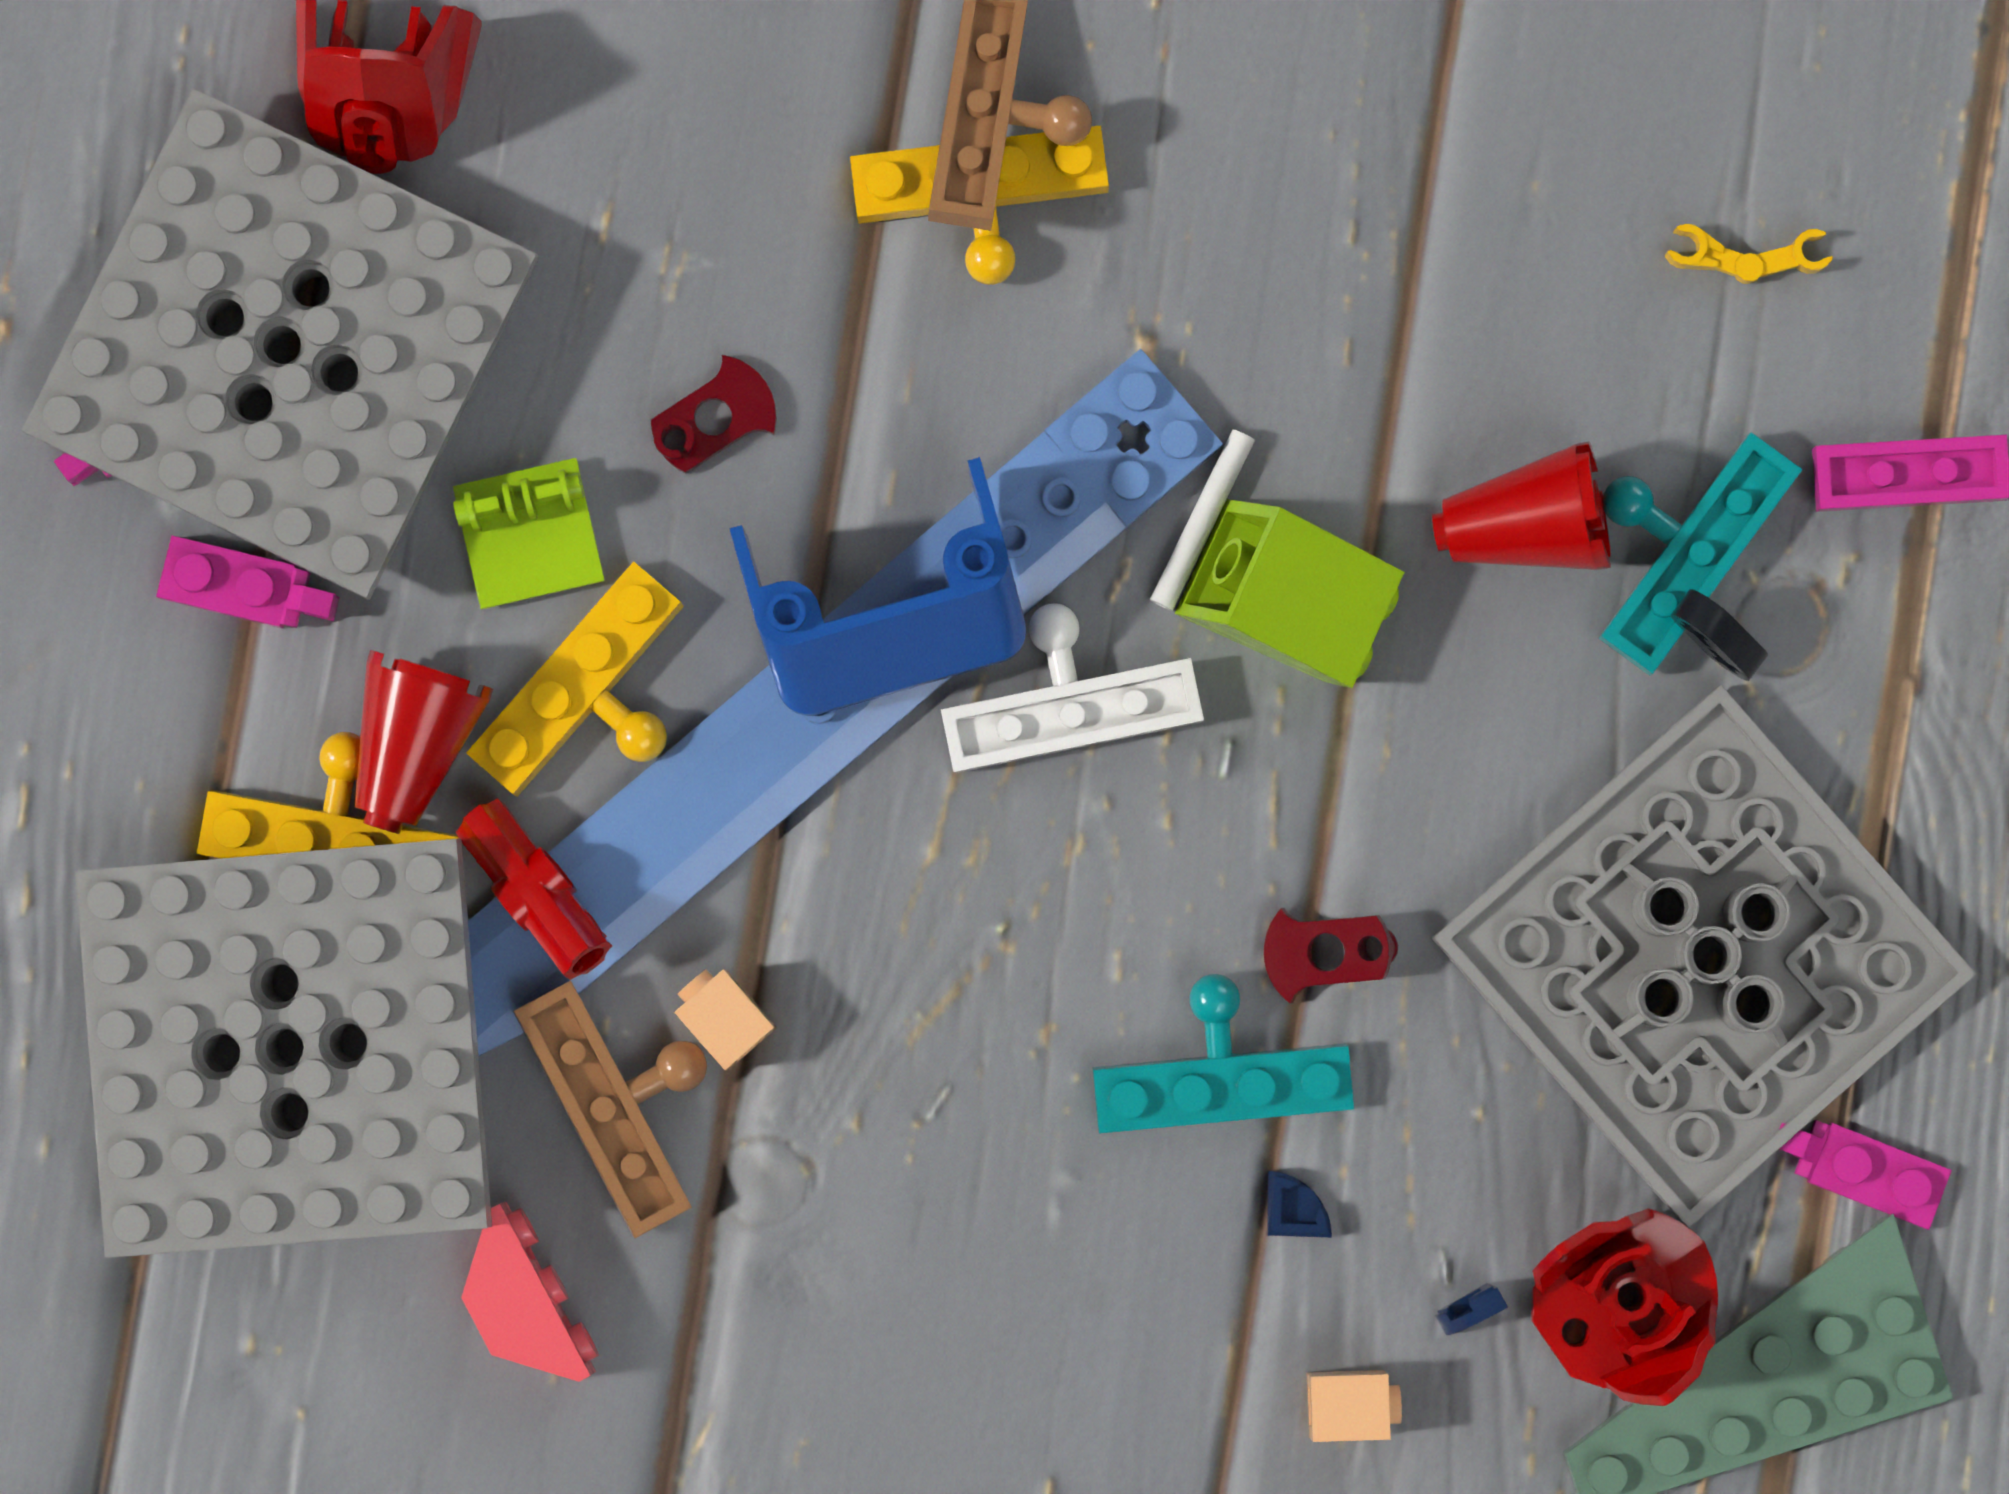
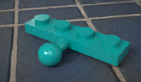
[1598,432,1803,676]
[1092,974,1354,1134]

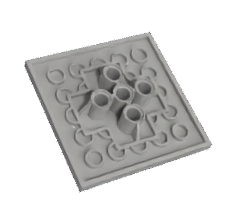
[21,88,539,601]
[1432,685,1976,1228]
[75,839,492,1258]

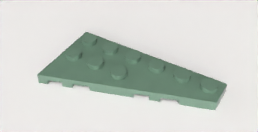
[1563,1214,1954,1494]

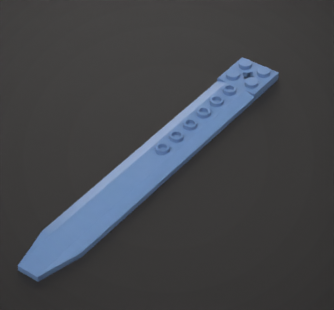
[468,348,1223,1056]

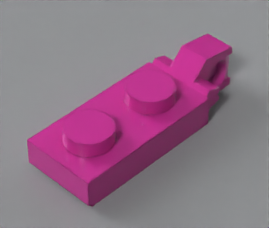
[156,535,340,629]
[1779,1120,1952,1230]

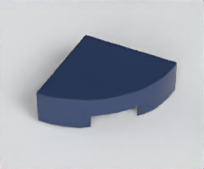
[1266,1171,1332,1238]
[1435,1283,1508,1335]

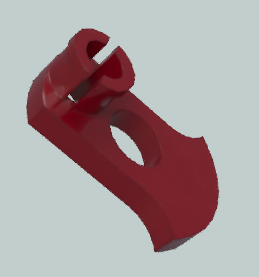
[651,355,777,474]
[1264,908,1399,1004]

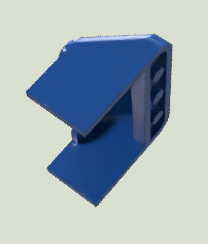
[729,457,1026,716]

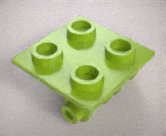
[452,458,605,610]

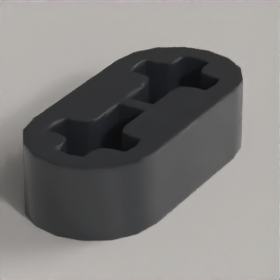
[1671,589,1768,681]

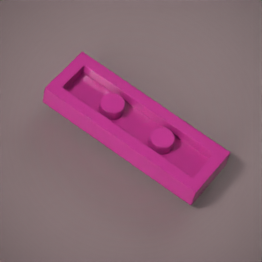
[1812,435,2009,512]

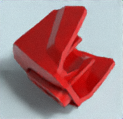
[296,0,482,174]
[1531,1208,1718,1406]

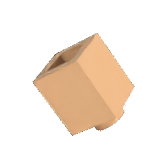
[674,969,777,1071]
[1307,1370,1402,1442]

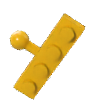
[850,125,1109,285]
[466,561,684,797]
[197,732,460,859]

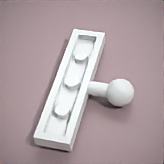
[941,603,1204,773]

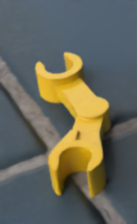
[1665,224,1833,284]

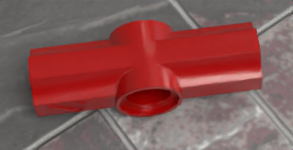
[455,798,612,980]

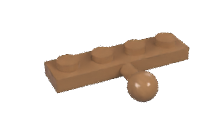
[928,0,1092,231]
[513,981,707,1238]

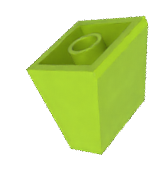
[1174,499,1405,688]

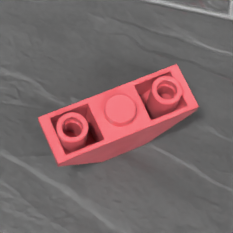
[461,1201,599,1382]

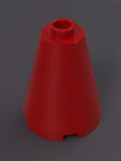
[1432,441,1611,570]
[354,650,493,834]

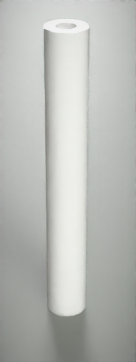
[1150,429,1255,611]

